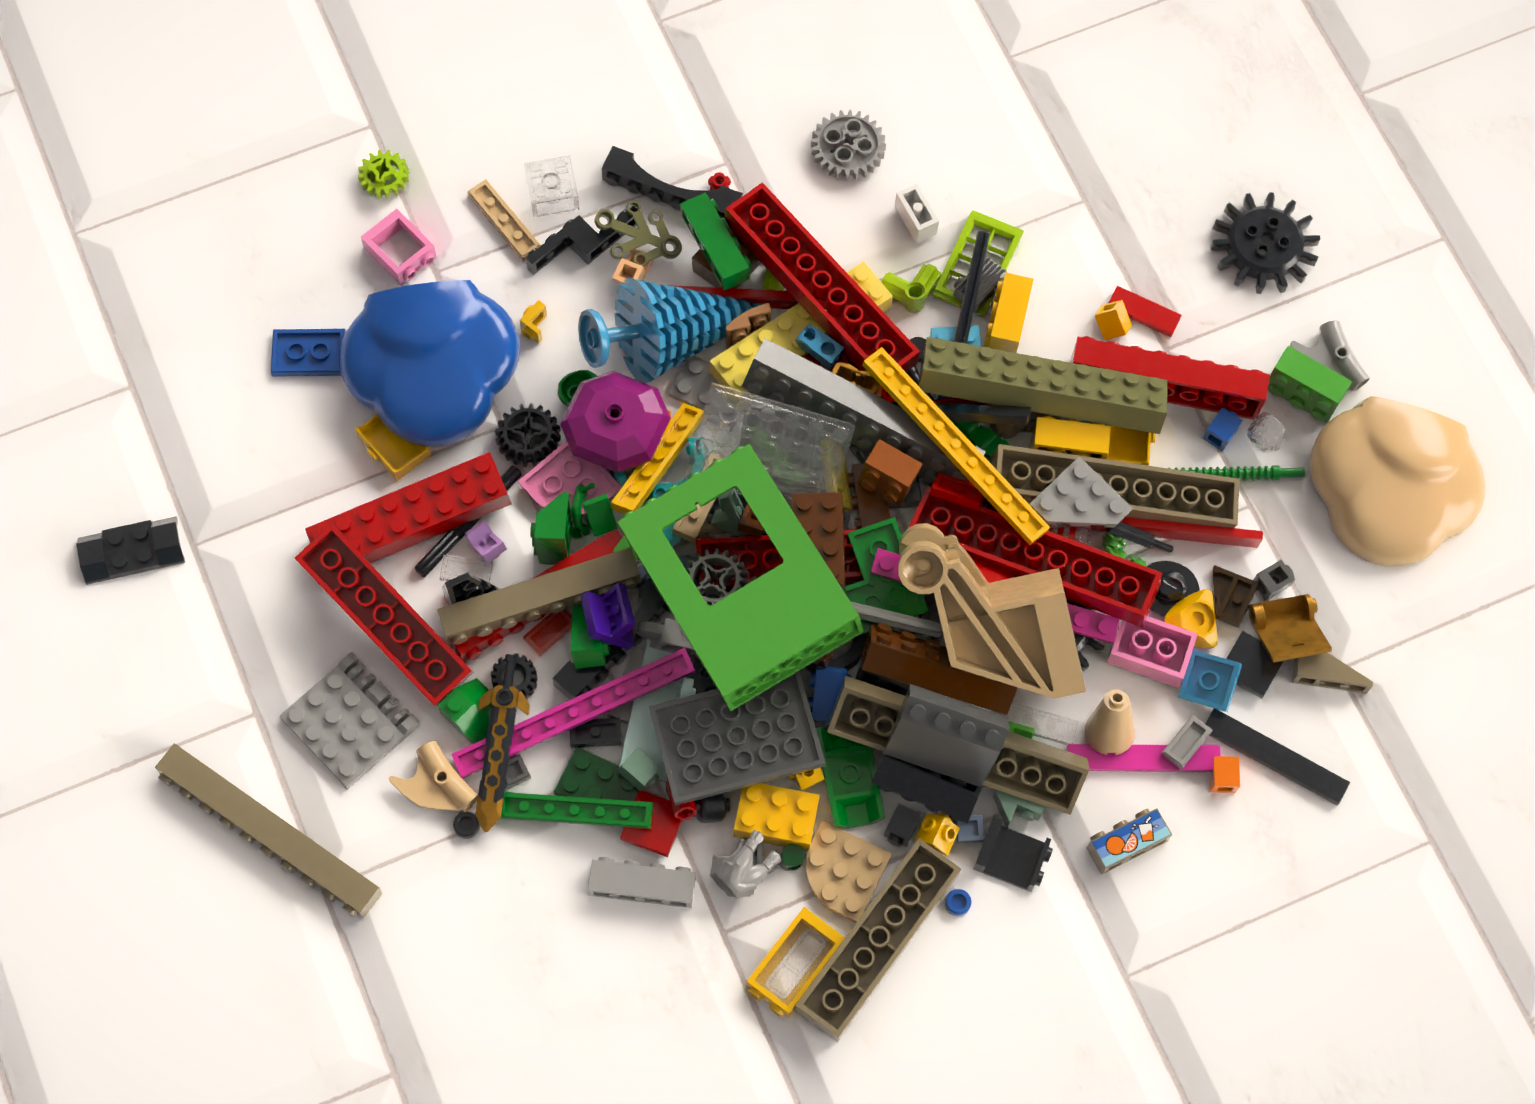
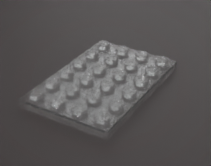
[684,382,855,509]

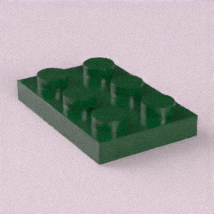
[554,747,639,801]

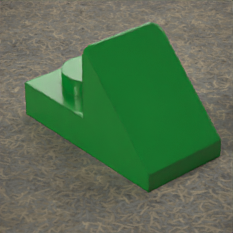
[583,494,617,536]

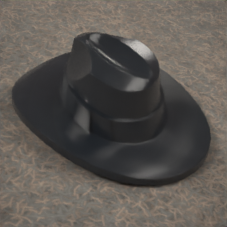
[1147,561,1200,616]

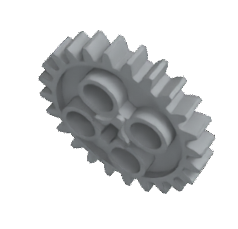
[811,109,886,181]

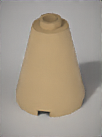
[1085,690,1135,755]

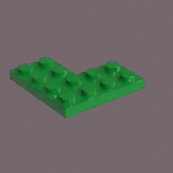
[846,517,929,638]

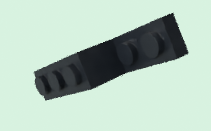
[526,205,637,275]

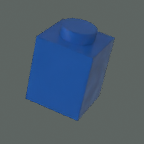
[1202,408,1243,452]

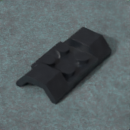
[76,516,186,585]

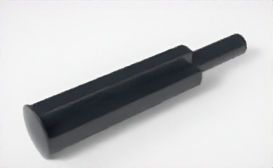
[1105,522,1174,553]

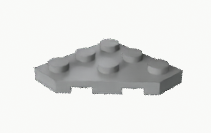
[1029,456,1133,528]

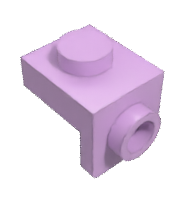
[465,520,507,563]

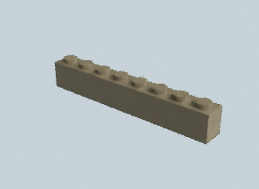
[437,547,641,645]

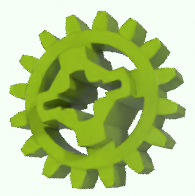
[358,150,410,199]

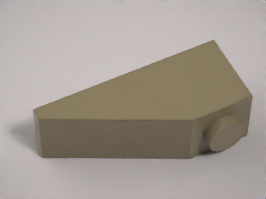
[1292,652,1373,694]

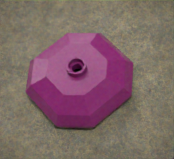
[560,371,671,473]

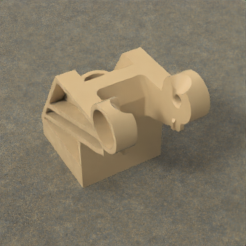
[898,523,1086,699]

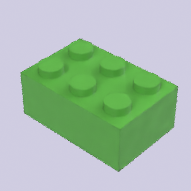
[1268,345,1352,423]

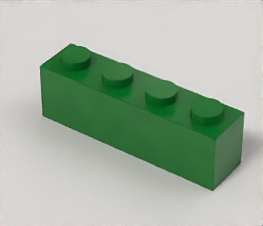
[680,192,752,290]

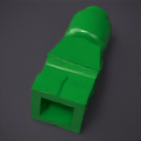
[952,422,1011,463]

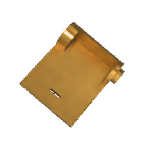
[1249,594,1332,662]

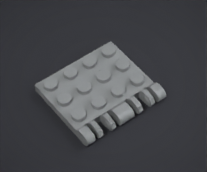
[279,652,420,789]

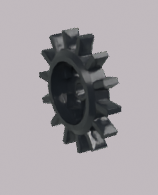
[1210,192,1321,294]

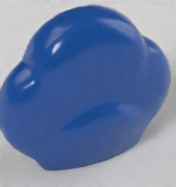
[339,280,520,447]

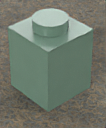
[617,747,661,791]

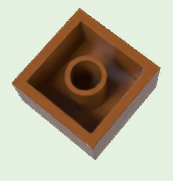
[858,439,922,506]

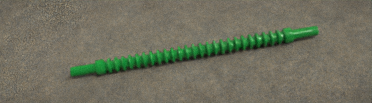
[1162,465,1305,481]

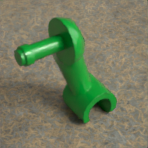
[571,482,595,539]

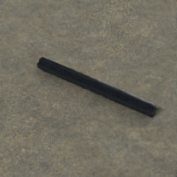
[954,231,990,344]
[415,465,522,577]

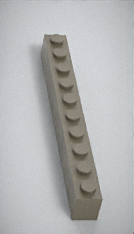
[155,743,382,918]

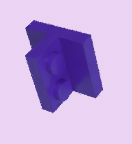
[580,582,636,650]

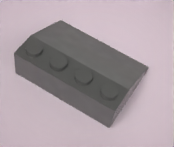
[883,684,1009,787]

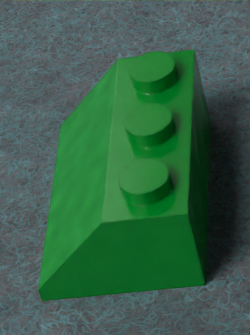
[530,492,572,565]

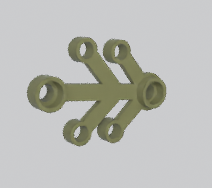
[594,200,682,267]

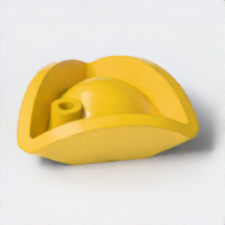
[1165,589,1218,648]

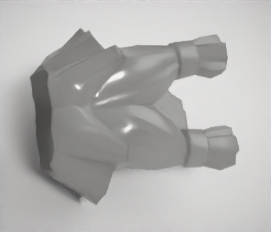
[710,829,781,899]

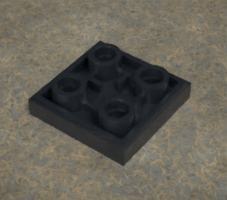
[1226,631,1284,699]

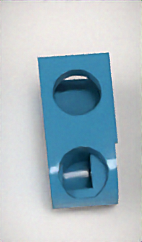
[795,325,844,371]

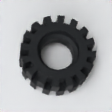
[491,653,538,699]

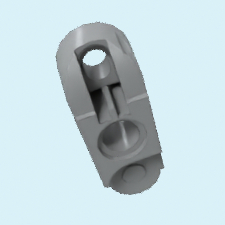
[637,618,699,660]

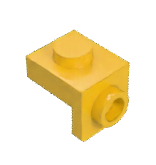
[520,300,547,343]

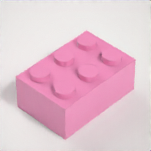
[1106,616,1198,688]

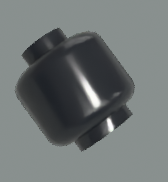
[693,793,730,823]

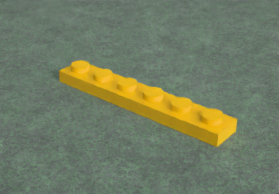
[611,403,705,514]

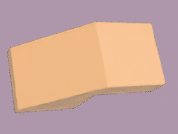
[612,249,654,287]

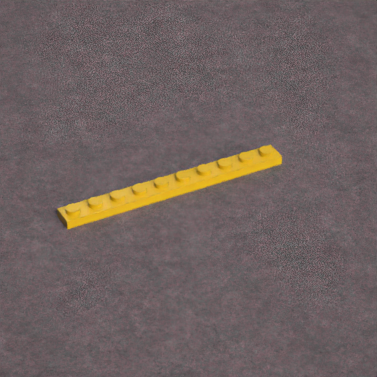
[862,347,1050,545]

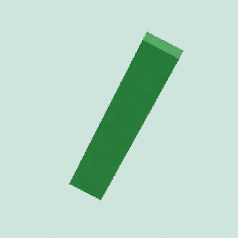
[500,792,653,829]

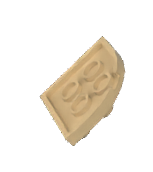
[806,820,892,923]

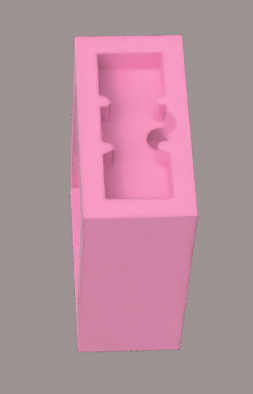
[361,208,437,285]

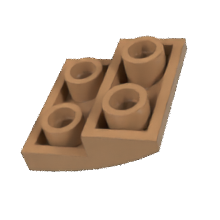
[726,303,771,350]

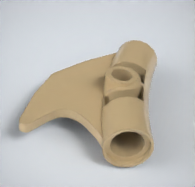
[388,741,478,813]

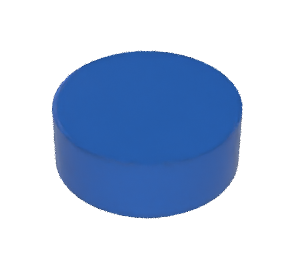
[945,889,972,916]

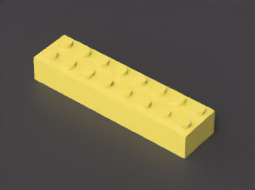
[709,261,893,408]

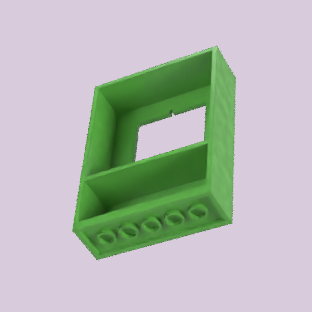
[617,444,864,711]

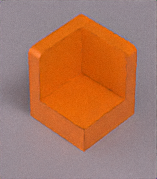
[1210,756,1240,793]

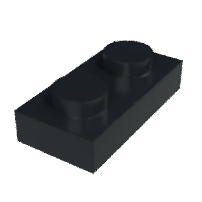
[570,718,622,748]

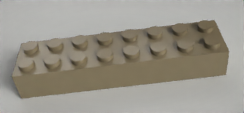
[795,838,961,1042]

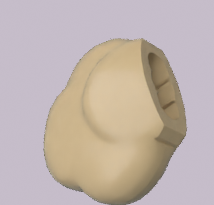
[1310,396,1486,567]

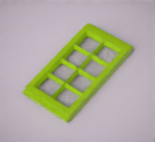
[932,210,1024,317]

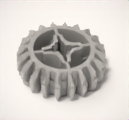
[685,548,749,606]

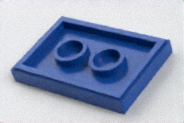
[271,328,346,377]

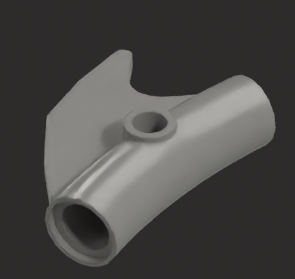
[1290,320,1370,392]

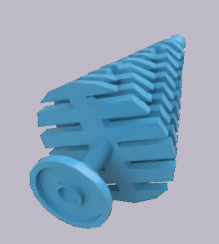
[578,278,762,383]

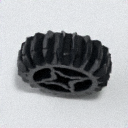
[495,403,561,468]

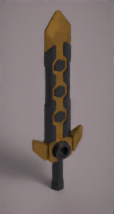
[475,654,530,832]

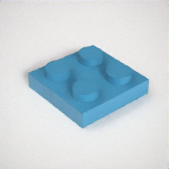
[1178,649,1242,713]

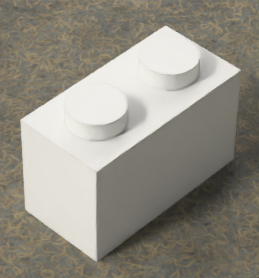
[894,184,939,244]

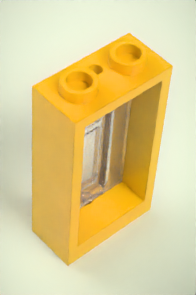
[746,907,845,1018]

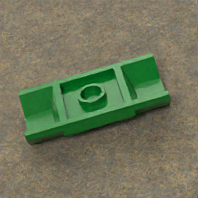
[816,727,885,829]

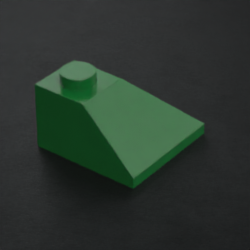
[438,678,493,744]

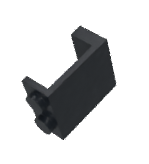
[973,816,1053,892]

